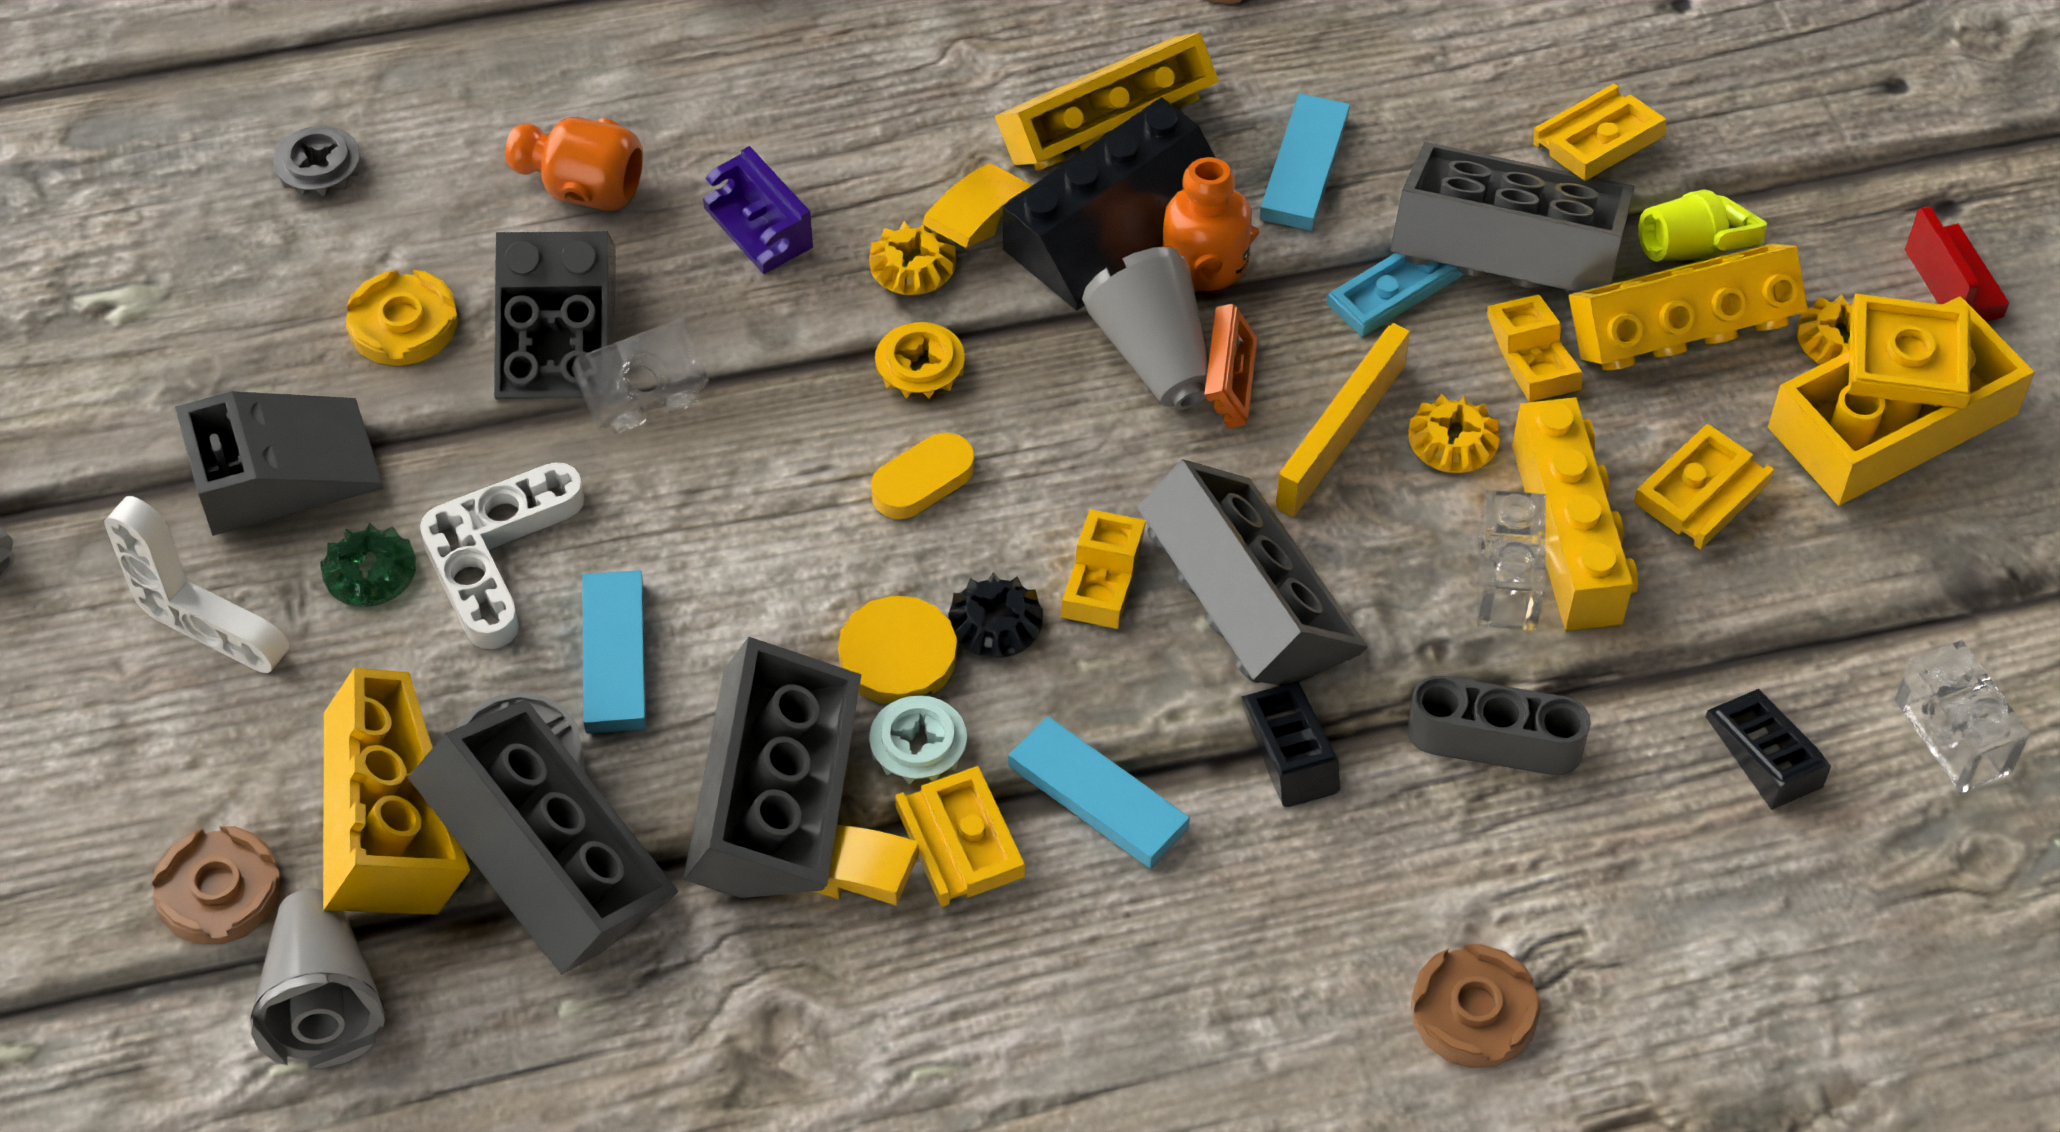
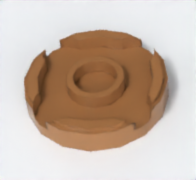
[152,826,282,944]
[1411,944,1541,1068]

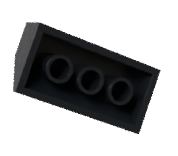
[1002,97,1216,311]

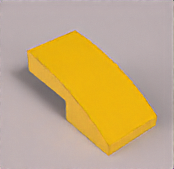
[922,163,1032,248]
[1487,294,1582,402]
[1060,509,1146,629]
[813,825,919,906]

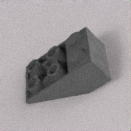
[494,231,616,399]
[175,391,383,536]

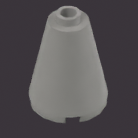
[1082,247,1209,410]
[250,888,385,1069]

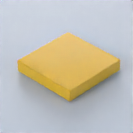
[1848,293,1971,409]

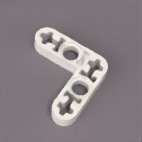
[420,462,584,650]
[104,496,290,673]

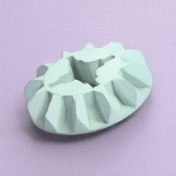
[869,696,967,785]

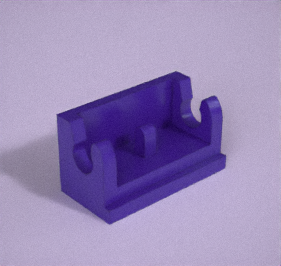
[703,146,813,274]

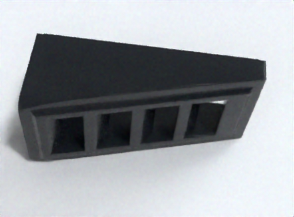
[1241,681,1340,807]
[1705,689,1831,810]

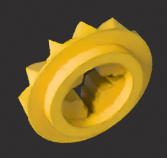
[869,221,956,295]
[1796,294,1851,365]
[875,322,965,400]
[1408,393,1500,473]

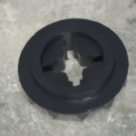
[948,572,1043,658]

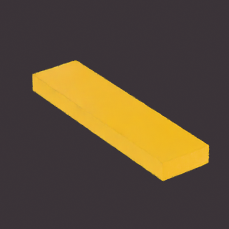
[1276,323,1410,518]

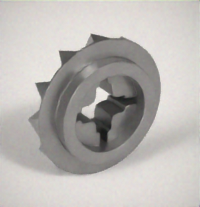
[273,126,361,197]

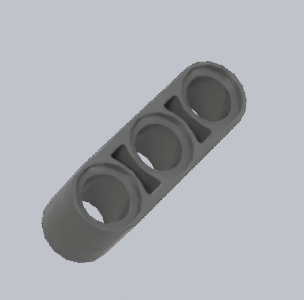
[1408,676,1591,775]

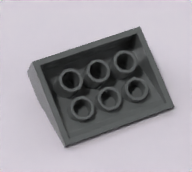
[1390,142,1635,296]

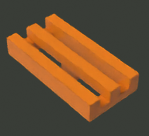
[1204,304,1258,429]

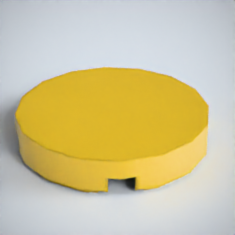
[345,270,458,366]
[838,595,957,704]

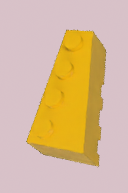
[323,667,470,915]

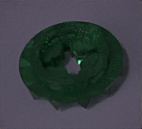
[320,522,416,607]

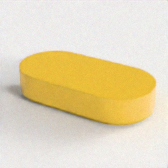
[871,433,974,519]

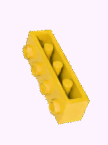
[995,32,1219,171]
[1569,244,1808,370]
[1512,397,1638,632]

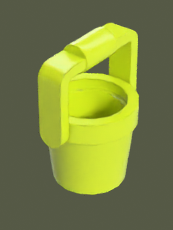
[1638,189,1767,262]

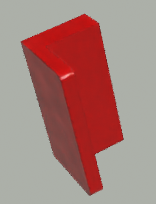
[1905,206,2009,322]

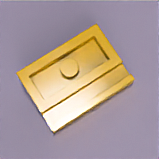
[1533,83,1667,181]
[1633,423,1775,550]
[895,766,1025,907]

